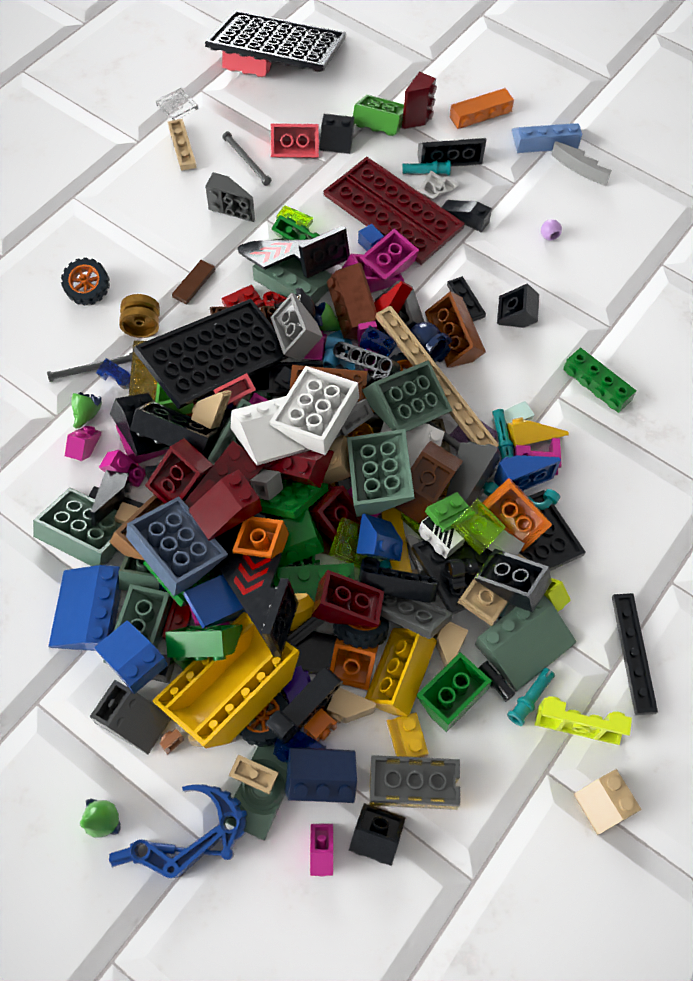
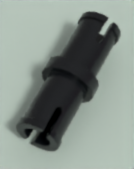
[479,661,515,702]

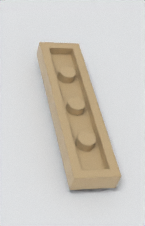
[167,119,197,171]

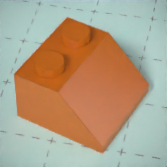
[232,517,289,558]
[330,639,379,690]

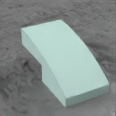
[491,401,535,433]

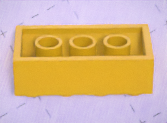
[365,628,437,717]

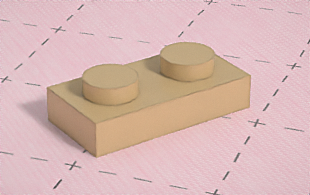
[229,755,279,795]

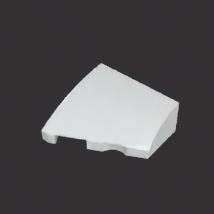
[418,171,459,200]

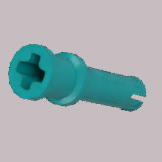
[402,161,451,176]
[492,409,514,460]
[507,668,555,726]

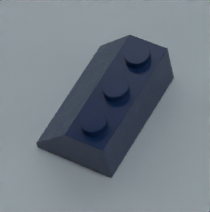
[285,747,357,803]

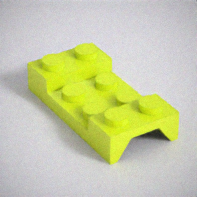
[534,696,632,745]

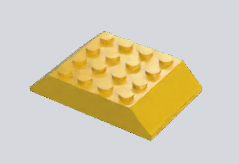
[152,612,300,749]

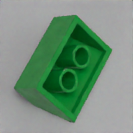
[276,509,324,567]
[165,624,243,661]
[416,652,492,732]

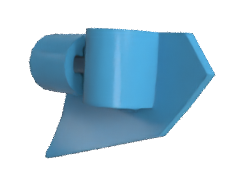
[322,330,355,370]

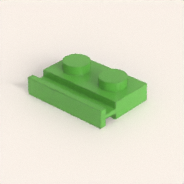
[425,492,475,533]

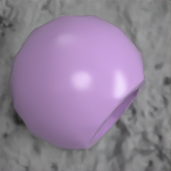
[541,219,562,241]

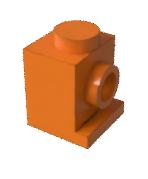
[303,708,337,745]

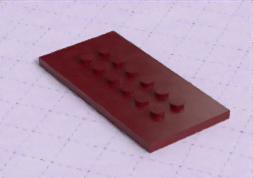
[323,157,465,265]

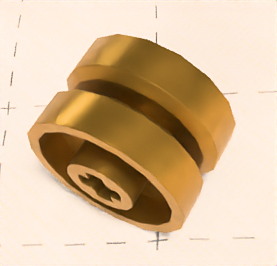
[119,294,160,338]

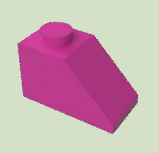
[310,824,333,877]

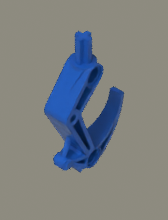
[109,784,248,878]

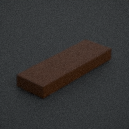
[172,260,215,305]

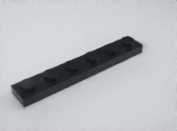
[612,593,658,715]

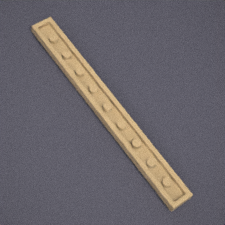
[375,306,499,447]

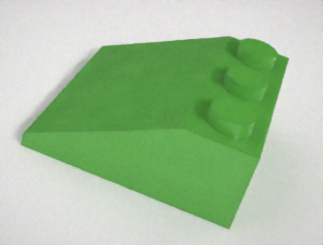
[352,94,404,136]

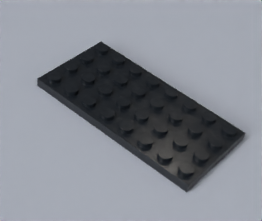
[133,299,289,409]
[411,490,586,615]

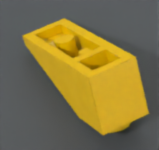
[506,417,569,447]

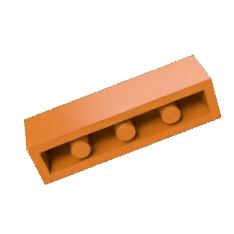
[449,88,514,129]

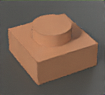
[159,729,184,755]

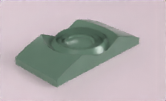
[226,745,289,841]

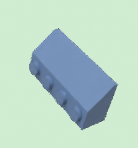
[511,123,582,153]

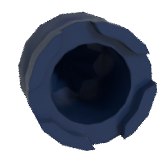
[410,322,453,363]

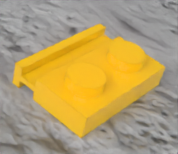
[386,712,429,762]

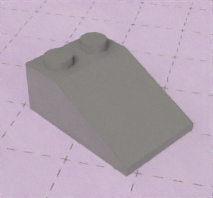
[270,293,323,361]

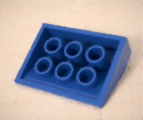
[48,565,121,651]

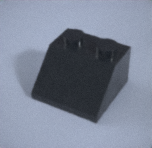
[319,114,355,154]
[497,283,539,328]
[348,803,406,866]

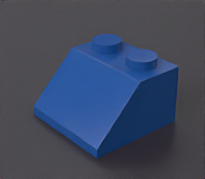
[356,514,403,561]

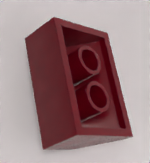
[402,71,437,129]
[262,450,334,488]

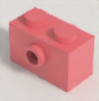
[212,373,256,406]

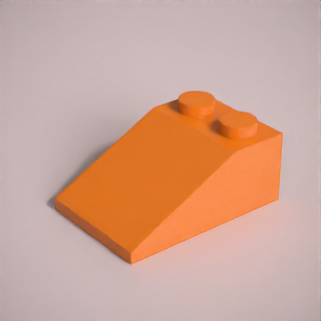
[480,478,552,551]

